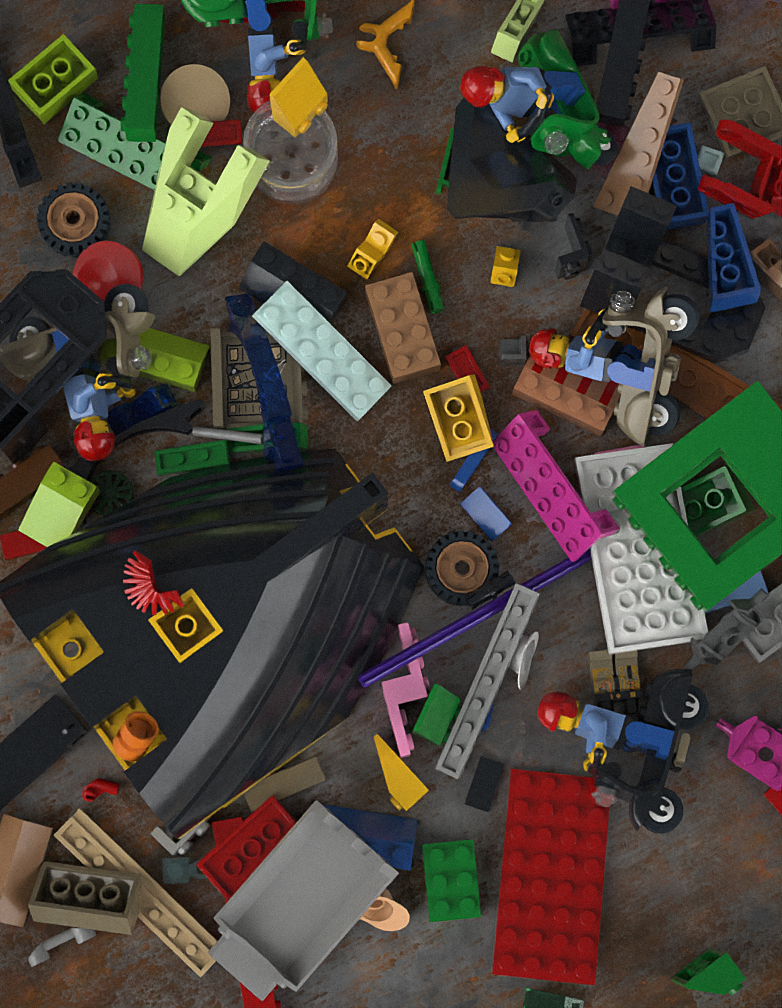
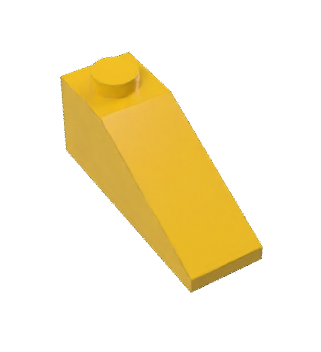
[374,734,429,811]

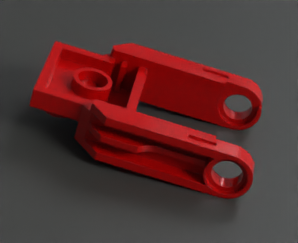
[698,120,782,219]

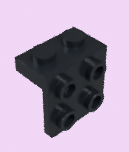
[555,213,592,280]

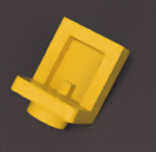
[490,246,521,287]

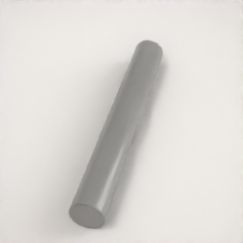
[193,426,265,444]

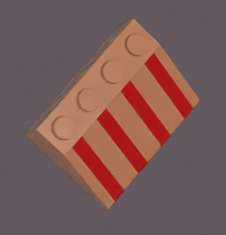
[512,355,621,437]

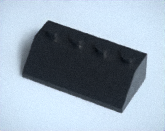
[239,241,347,324]

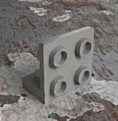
[150,817,212,855]

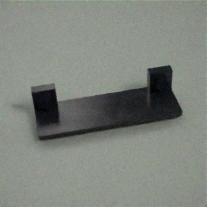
[565,0,717,66]
[0,695,89,811]

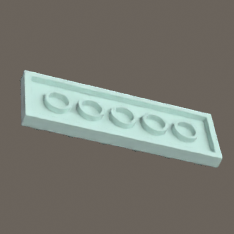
[252,281,392,421]

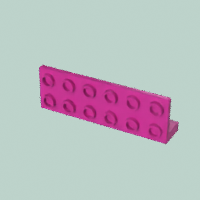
[493,410,620,562]

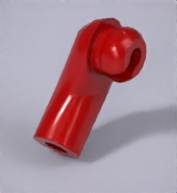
[82,778,120,802]

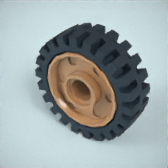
[37,182,111,258]
[425,531,499,606]

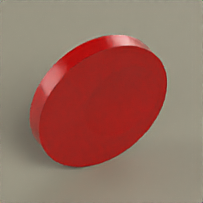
[73,241,144,301]

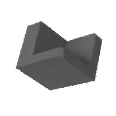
[499,335,527,366]

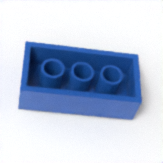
[649,122,709,230]

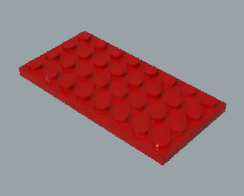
[492,769,610,986]

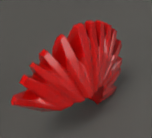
[123,550,184,615]

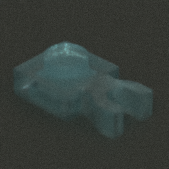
[163,857,207,884]

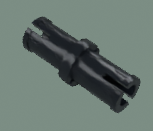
[464,570,516,610]

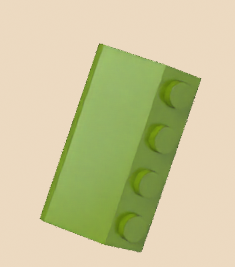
[99,328,211,393]

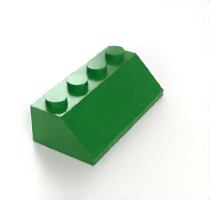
[670,948,746,995]

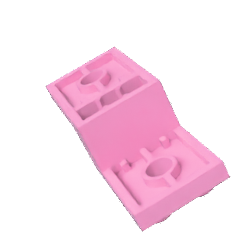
[381,622,431,759]

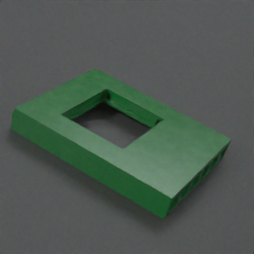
[612,381,782,612]

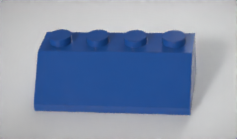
[322,804,418,870]

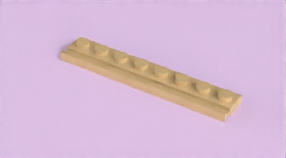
[54,808,218,978]

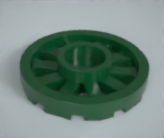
[90,470,134,516]

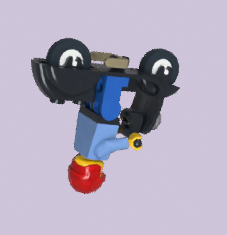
[537,669,709,834]

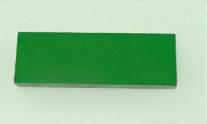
[154,440,231,476]

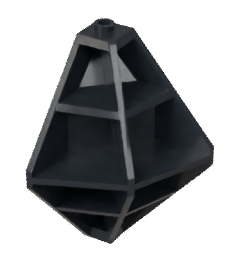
[447,98,577,222]

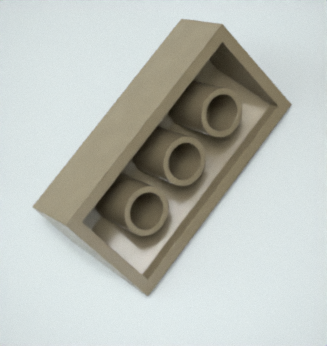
[28,861,142,935]

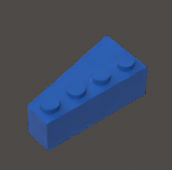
[707,203,761,313]

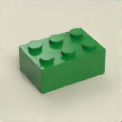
[422,839,481,922]

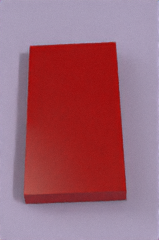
[196,795,297,901]

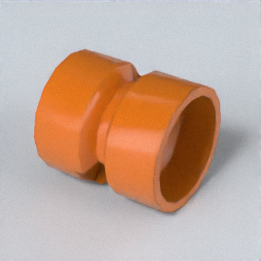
[112,711,159,762]

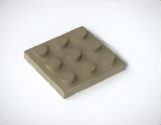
[698,66,782,160]

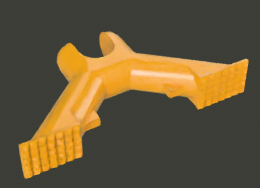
[356,0,415,89]

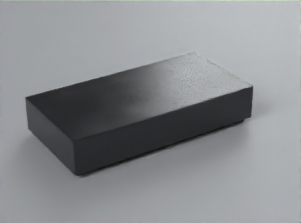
[464,756,505,812]

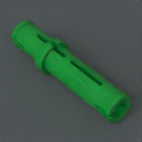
[411,240,445,314]

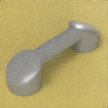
[28,927,97,967]

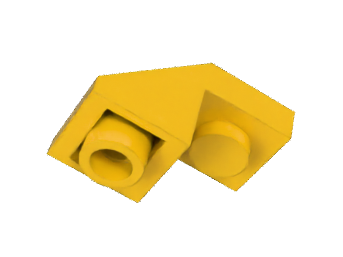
[347,219,399,279]

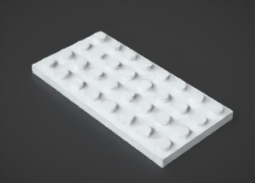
[574,443,708,655]

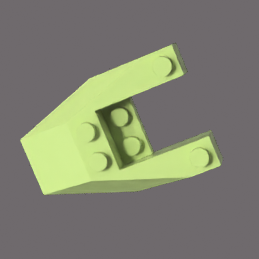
[142,107,270,276]

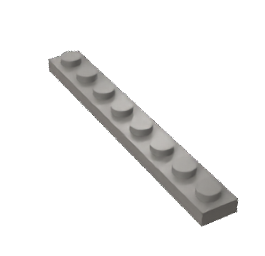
[435,583,541,779]

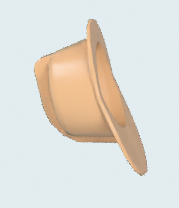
[360,889,410,931]

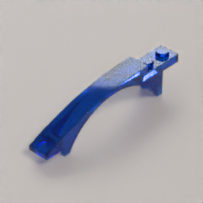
[225,293,303,472]

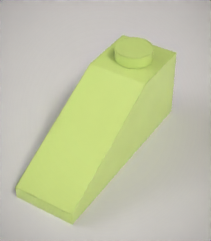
[491,0,544,62]

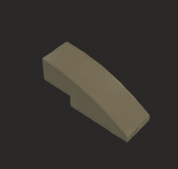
[244,757,326,812]

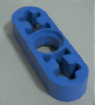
[450,428,499,493]

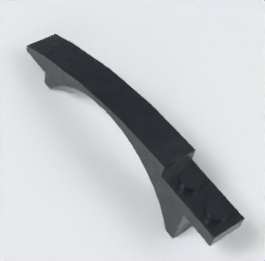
[0,60,42,188]
[68,399,206,528]

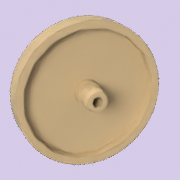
[159,64,230,126]

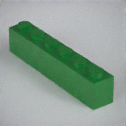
[121,4,165,142]

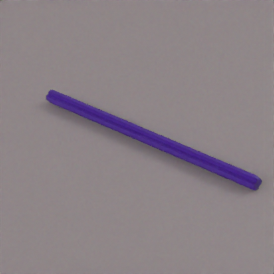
[358,548,592,687]

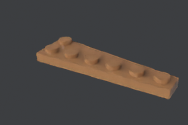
[594,72,684,216]

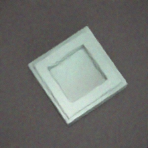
[698,145,725,177]

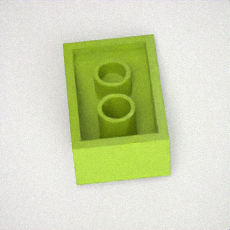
[18,462,100,547]

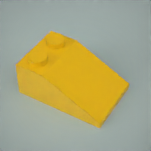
[270,57,328,138]
[423,374,494,462]

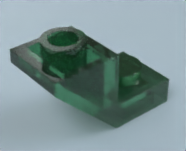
[523,988,584,1008]

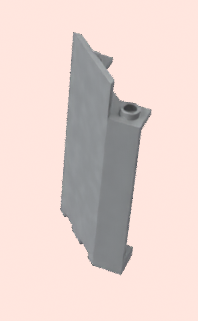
[208,800,399,1001]

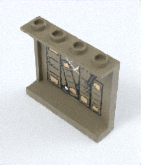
[210,329,308,430]

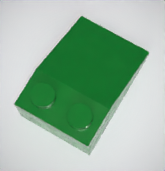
[681,465,755,537]
[412,683,462,747]

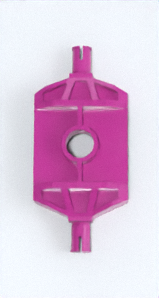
[715,716,782,791]

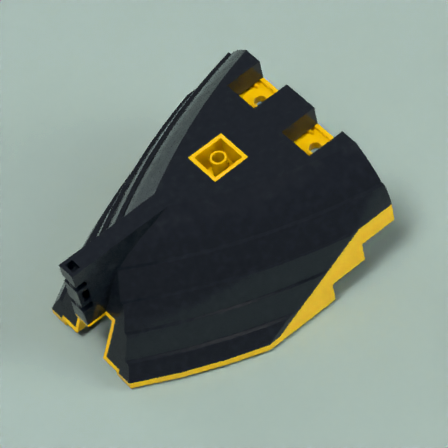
[0,448,424,839]

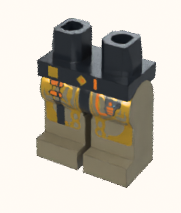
[587,650,641,715]

